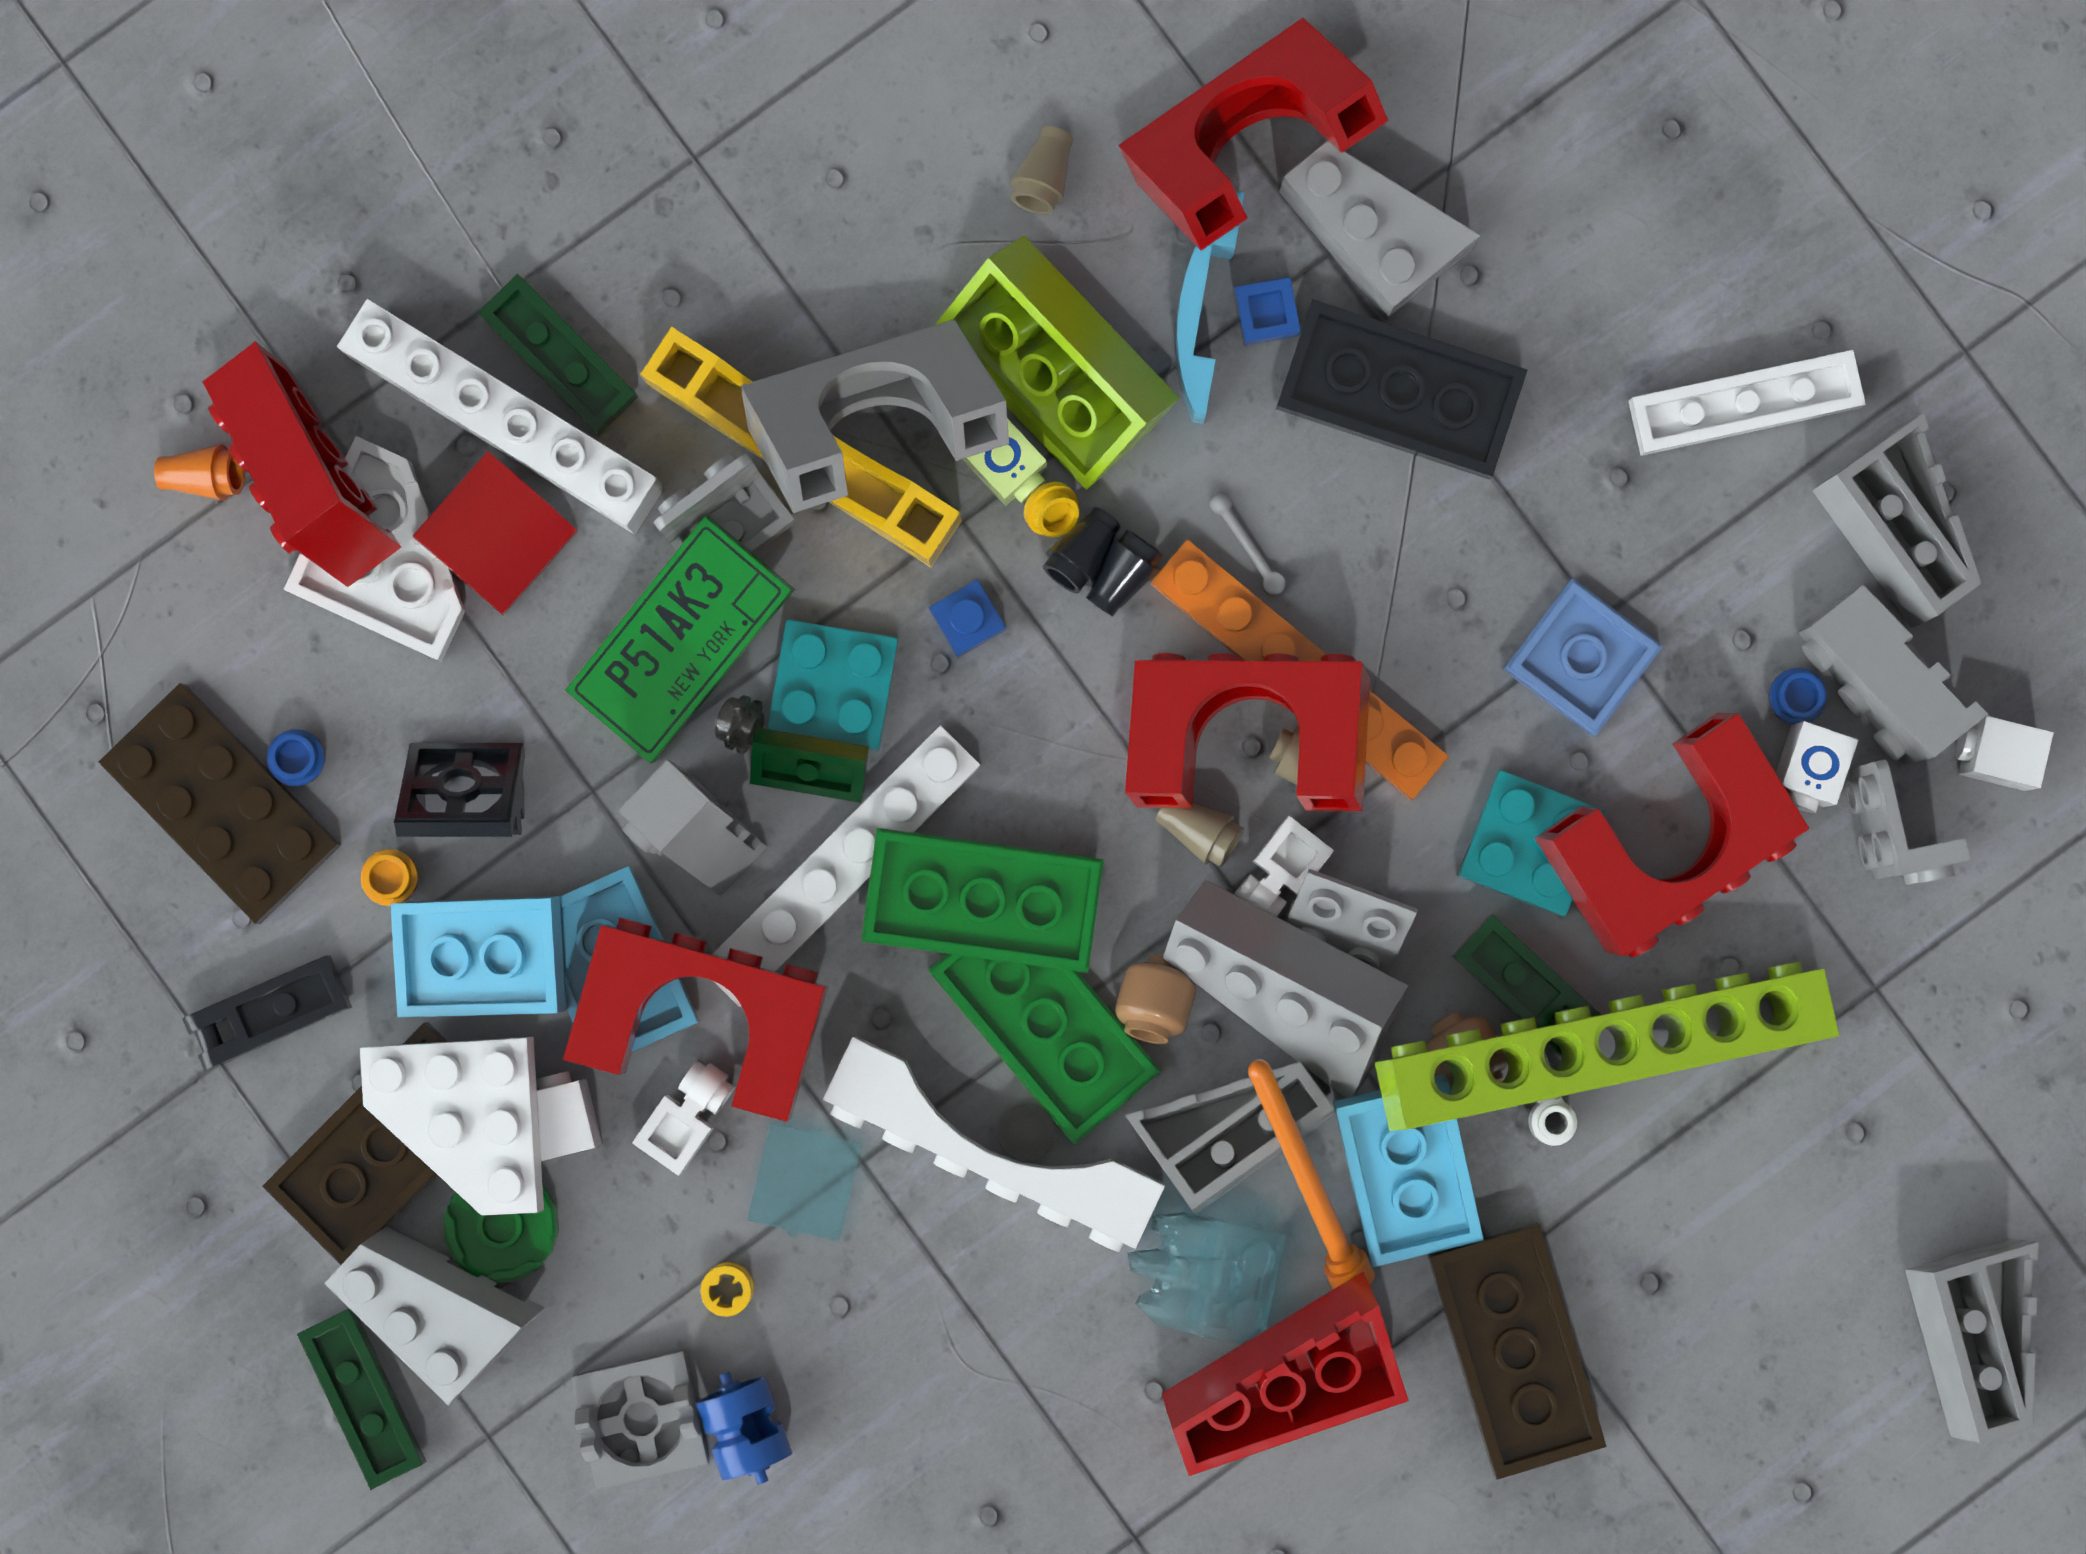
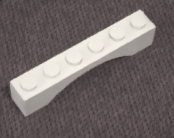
[823,1036,1165,1252]

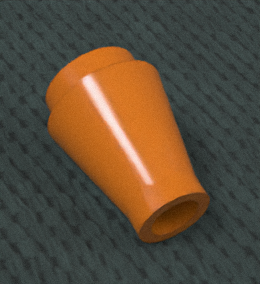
[154,444,245,501]

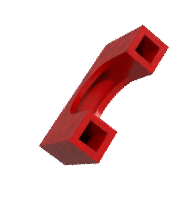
[1118,17,1388,251]
[1125,653,1370,811]
[1535,713,1810,957]
[563,917,828,1122]

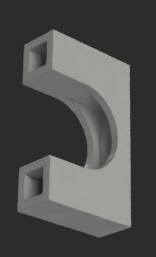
[741,319,1009,513]

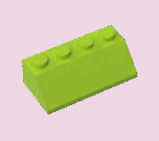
[934,235,1180,490]

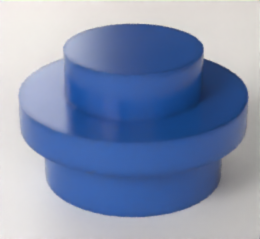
[1769,668,1827,725]
[267,729,325,786]

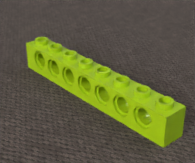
[1375,961,1840,1131]

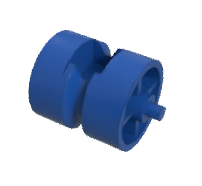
[695,1371,793,1485]

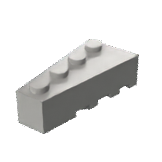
[1163,880,1409,1098]

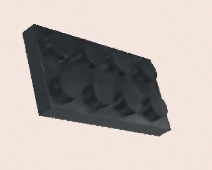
[1276,299,1528,480]

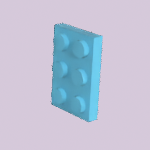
[560,866,700,1069]
[391,896,566,1018]
[1333,1074,1484,1268]

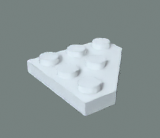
[283,436,465,662]
[360,1037,544,1215]

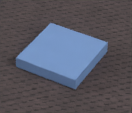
[1502,578,1663,737]

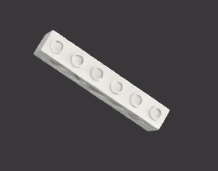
[337,299,665,535]

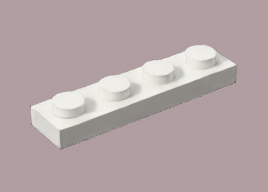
[1628,350,1866,456]

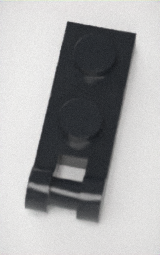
[182,955,353,1071]

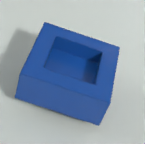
[1233,277,1301,346]
[929,579,1006,658]

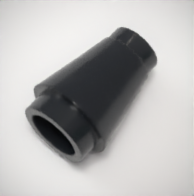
[1043,507,1121,594]
[1086,529,1164,617]

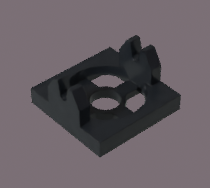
[394,743,525,837]

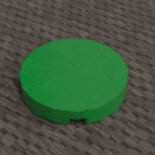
[443,1184,559,1283]

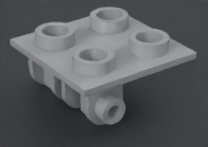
[1284,869,1418,974]

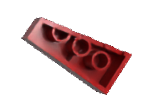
[202,341,401,587]
[1161,1271,1409,1476]

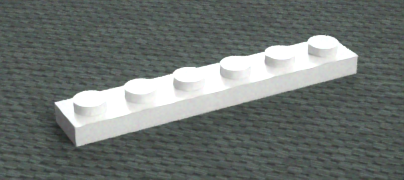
[713,725,981,1007]

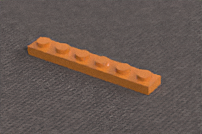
[1150,539,1449,801]

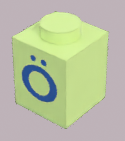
[962,418,1047,507]

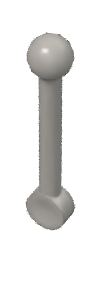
[1210,493,1286,595]

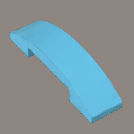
[1175,191,1245,424]

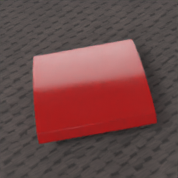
[412,451,577,616]

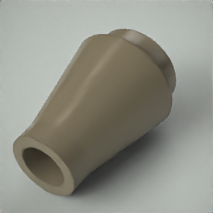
[1010,126,1073,215]
[1155,802,1244,867]

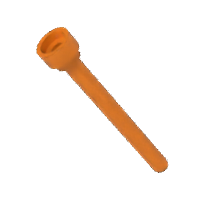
[1248,1059,1375,1290]

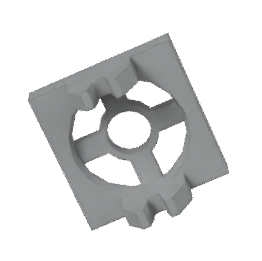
[571,1349,710,1490]

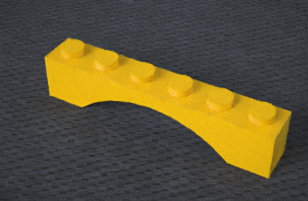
[640,326,962,568]

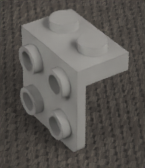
[654,453,796,554]
[1845,759,1971,885]

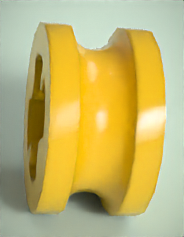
[700,1261,754,1317]

